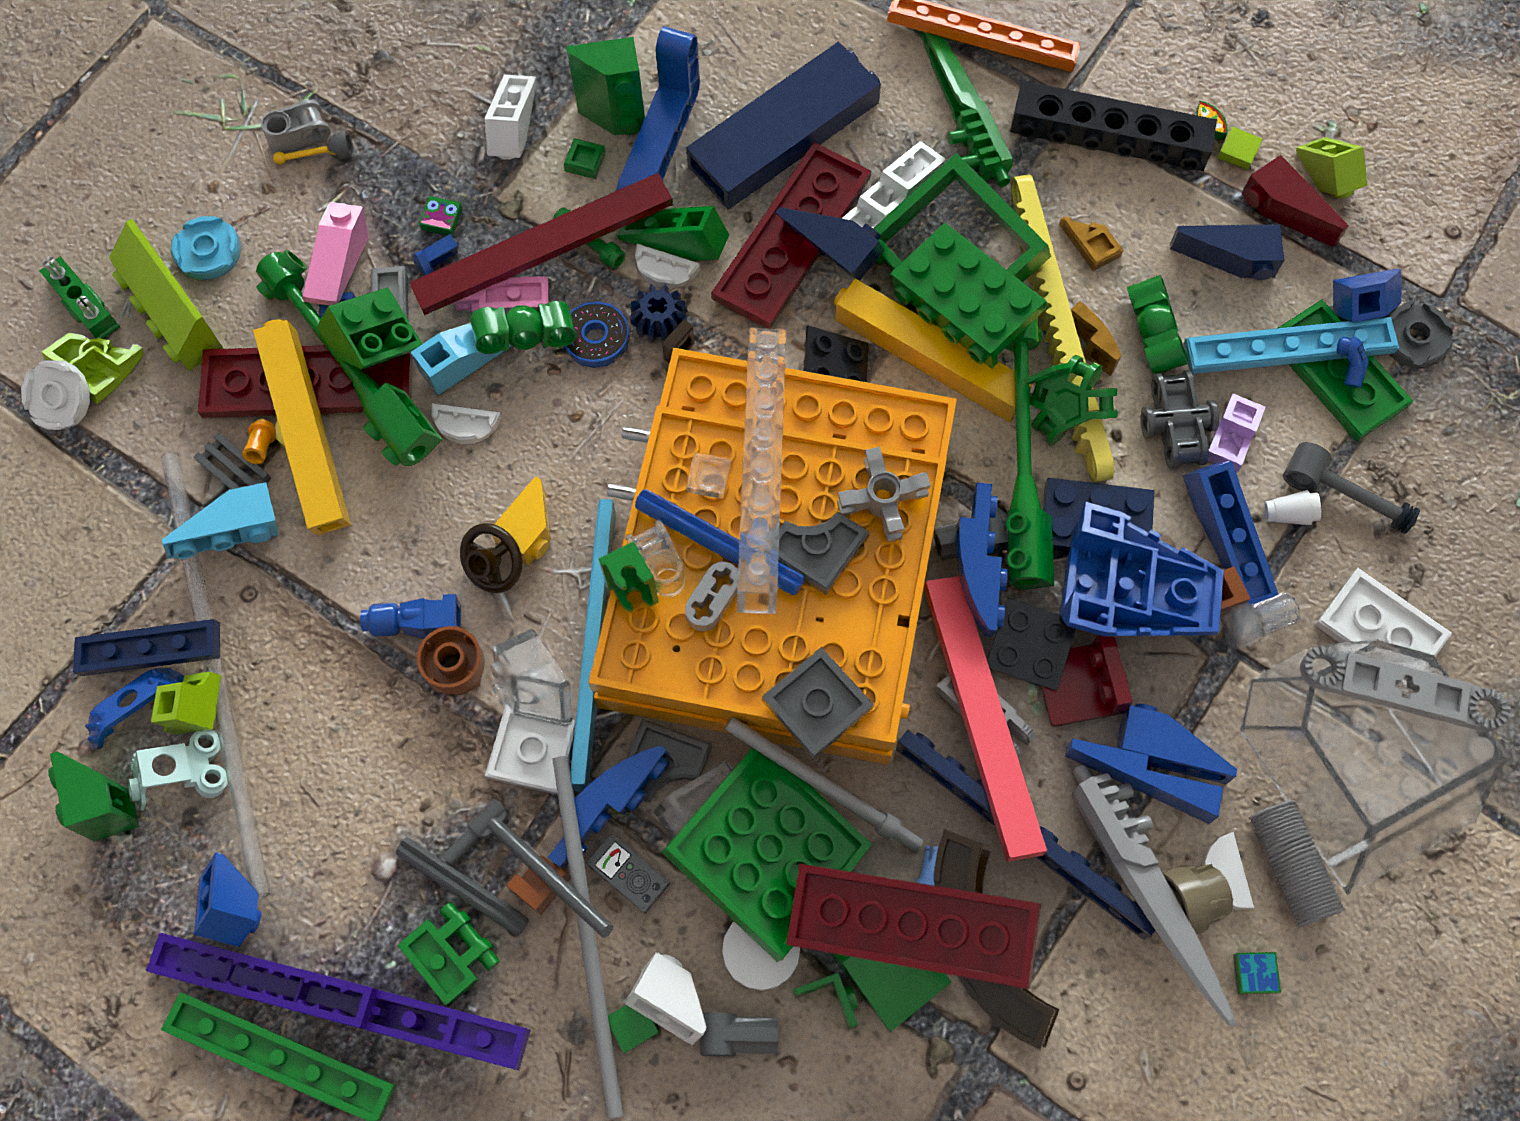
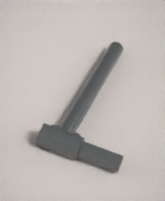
[442,798,614,938]

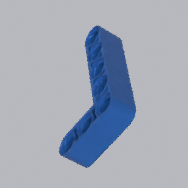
[616,26,700,191]

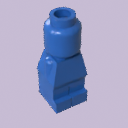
[360,594,461,639]

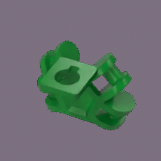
[1023,355,1118,446]

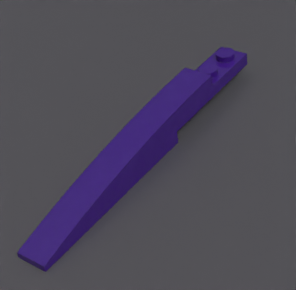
[146,933,531,1071]

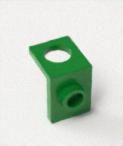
[793,972,859,1030]

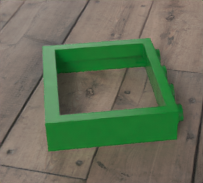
[873,153,1051,327]

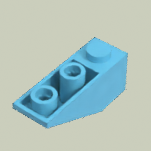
[410,323,512,396]
[162,482,278,559]

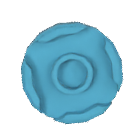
[171,216,241,280]

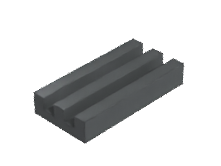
[194,433,271,490]

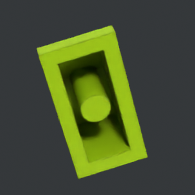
[1296,137,1367,198]

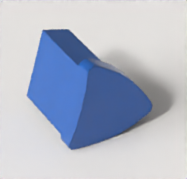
[413,234,458,276]

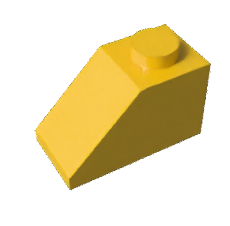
[492,476,551,566]

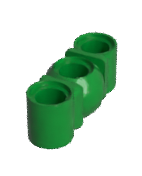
[1127,274,1188,374]
[470,301,576,354]

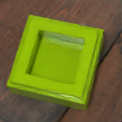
[1217,126,1263,170]

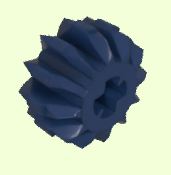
[630,284,687,343]

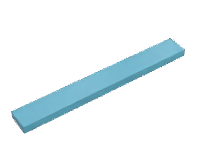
[570,499,616,792]

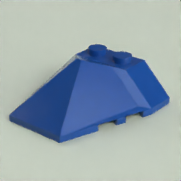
[1060,502,1224,636]

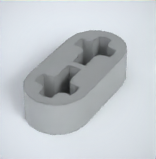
[685,562,740,632]

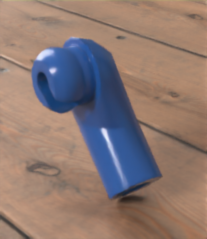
[1336,336,1369,388]

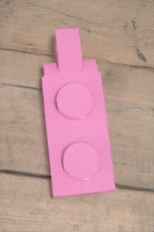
[454,276,549,314]

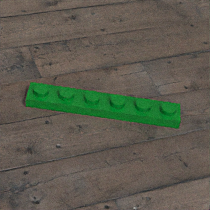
[161,992,397,1121]

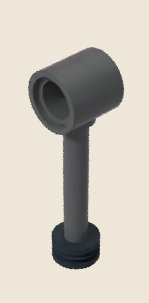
[1283,442,1420,534]

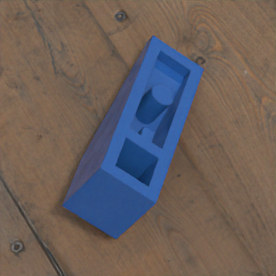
[1116,704,1237,785]

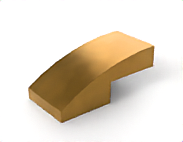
[1071,301,1121,376]

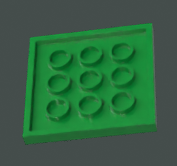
[661,747,872,962]

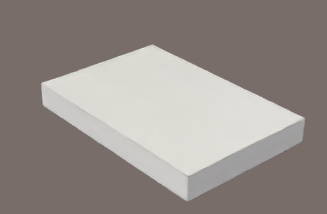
[1315,568,1452,692]

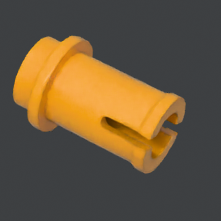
[242,419,276,464]

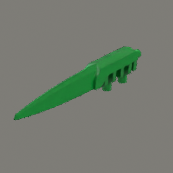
[919,31,1013,187]

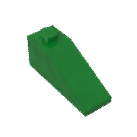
[616,206,729,261]

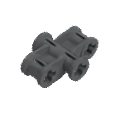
[1140,370,1219,469]

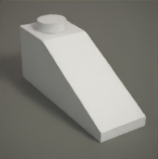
[484,75,536,160]

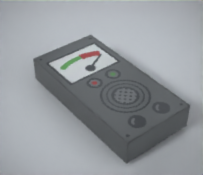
[586,833,670,914]

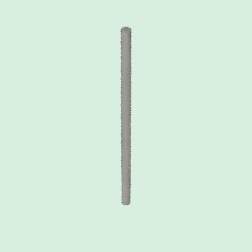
[552,756,624,1119]

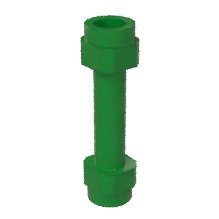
[553,207,626,269]

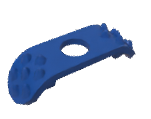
[85,668,184,749]

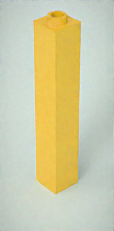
[834,279,1033,423]
[253,319,351,536]

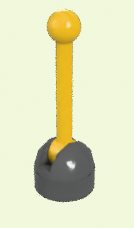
[273,131,354,165]

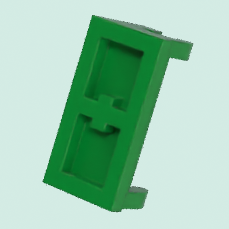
[598,541,659,612]

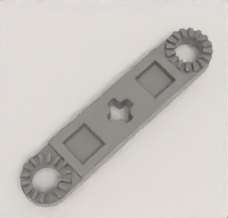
[1300,646,1511,732]

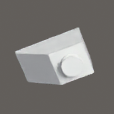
[624,952,706,1045]

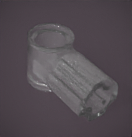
[1220,592,1301,650]

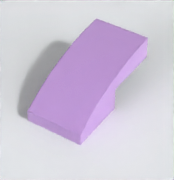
[1208,393,1265,473]

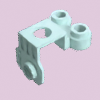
[128,730,228,811]

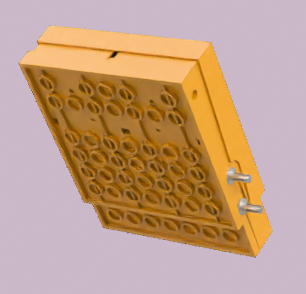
[588,348,957,765]

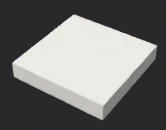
[485,705,576,795]

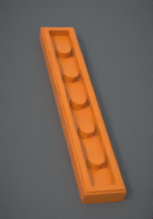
[886,0,1080,72]

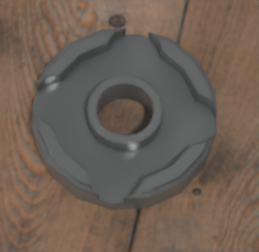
[1388,302,1453,368]

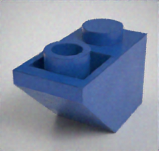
[1333,268,1401,323]

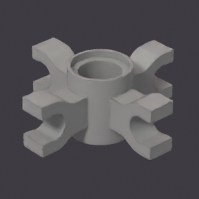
[837,447,931,543]

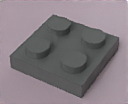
[762,647,874,759]

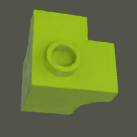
[151,671,221,735]

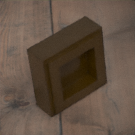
[662,320,695,364]

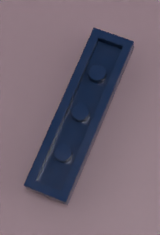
[73,619,221,676]

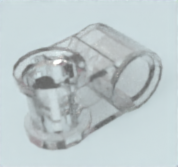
[625,520,686,597]

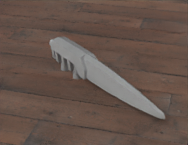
[1072,765,1236,1026]

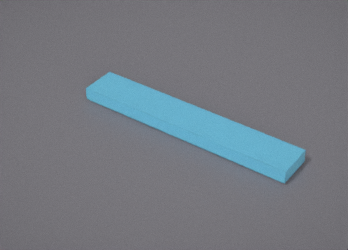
[1183,317,1399,374]

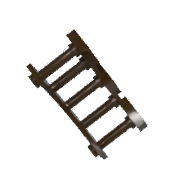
[933,829,1060,1050]

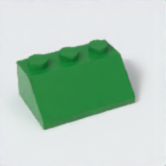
[566,37,645,135]

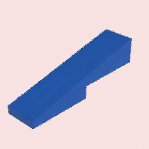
[1065,739,1223,824]

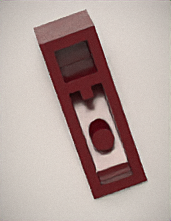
[1242,155,1349,247]

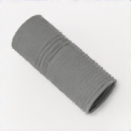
[1249,800,1345,927]

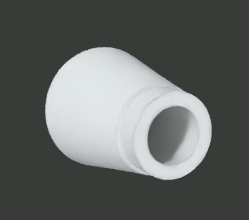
[1265,490,1321,525]

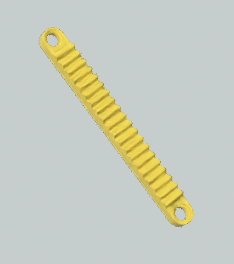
[1011,175,1114,483]

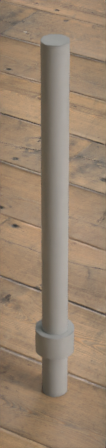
[724,716,923,853]

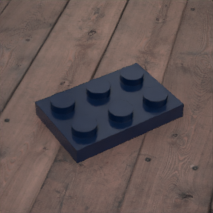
[1043,478,1155,552]

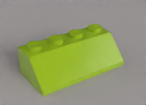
[109,219,224,371]

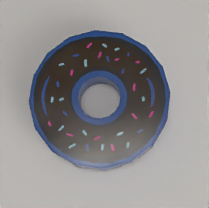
[564,301,630,368]

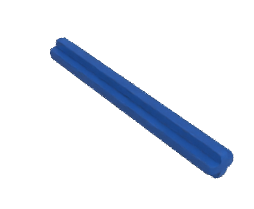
[635,489,804,595]

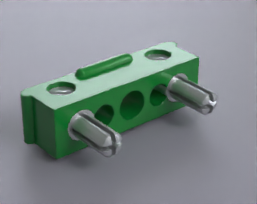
[39,256,120,339]

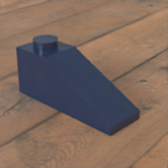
[775,207,885,281]
[1170,224,1285,280]

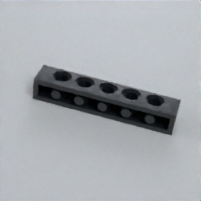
[1010,80,1218,171]

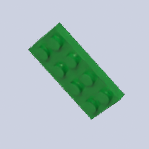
[890,223,1047,369]

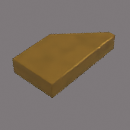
[1059,216,1124,271]

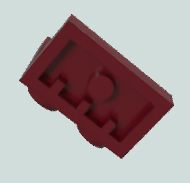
[1041,635,1133,727]

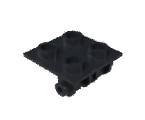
[803,325,869,382]
[987,597,1076,691]

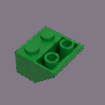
[317,287,422,370]
[48,751,140,841]

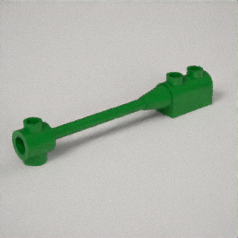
[256,249,443,466]
[1005,317,1054,590]

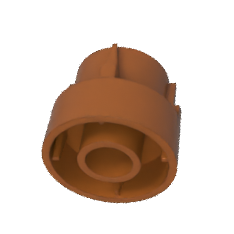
[417,626,485,695]

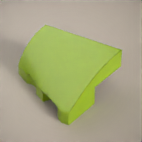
[42,333,144,404]

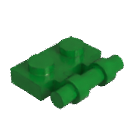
[397,902,500,1007]

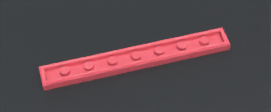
[923,576,1047,862]

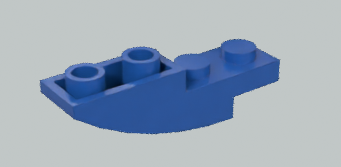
[956,483,1007,637]
[548,745,670,868]

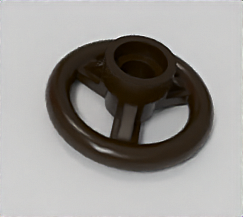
[460,523,523,593]

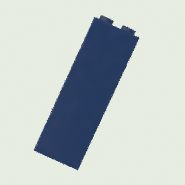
[686,41,881,210]

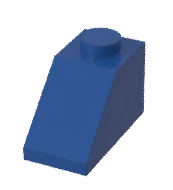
[194,852,261,947]

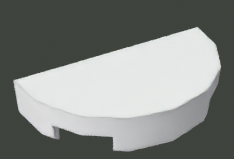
[635,244,701,289]
[431,403,502,444]
[1202,832,1254,910]

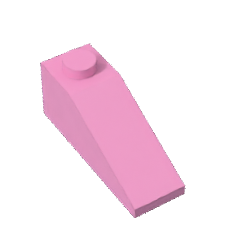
[303,202,369,306]

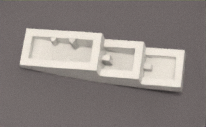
[843,141,946,228]

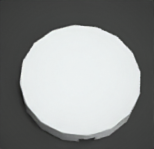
[21,360,90,430]
[722,922,800,991]

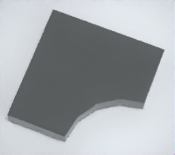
[763,512,869,595]
[626,718,712,803]

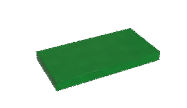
[1278,299,1414,442]

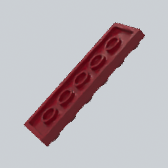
[711,142,871,330]
[198,345,413,418]
[786,864,1041,989]

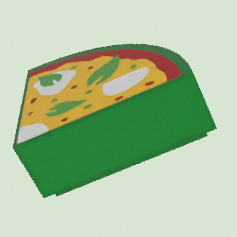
[1196,101,1228,140]

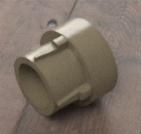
[1162,864,1234,935]

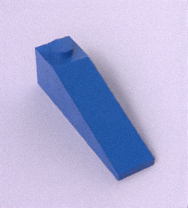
[1182,461,1280,610]

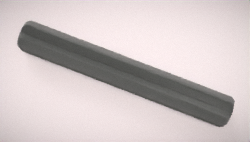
[395,838,529,936]

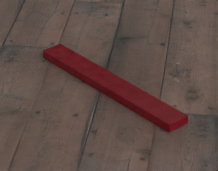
[409,173,673,315]

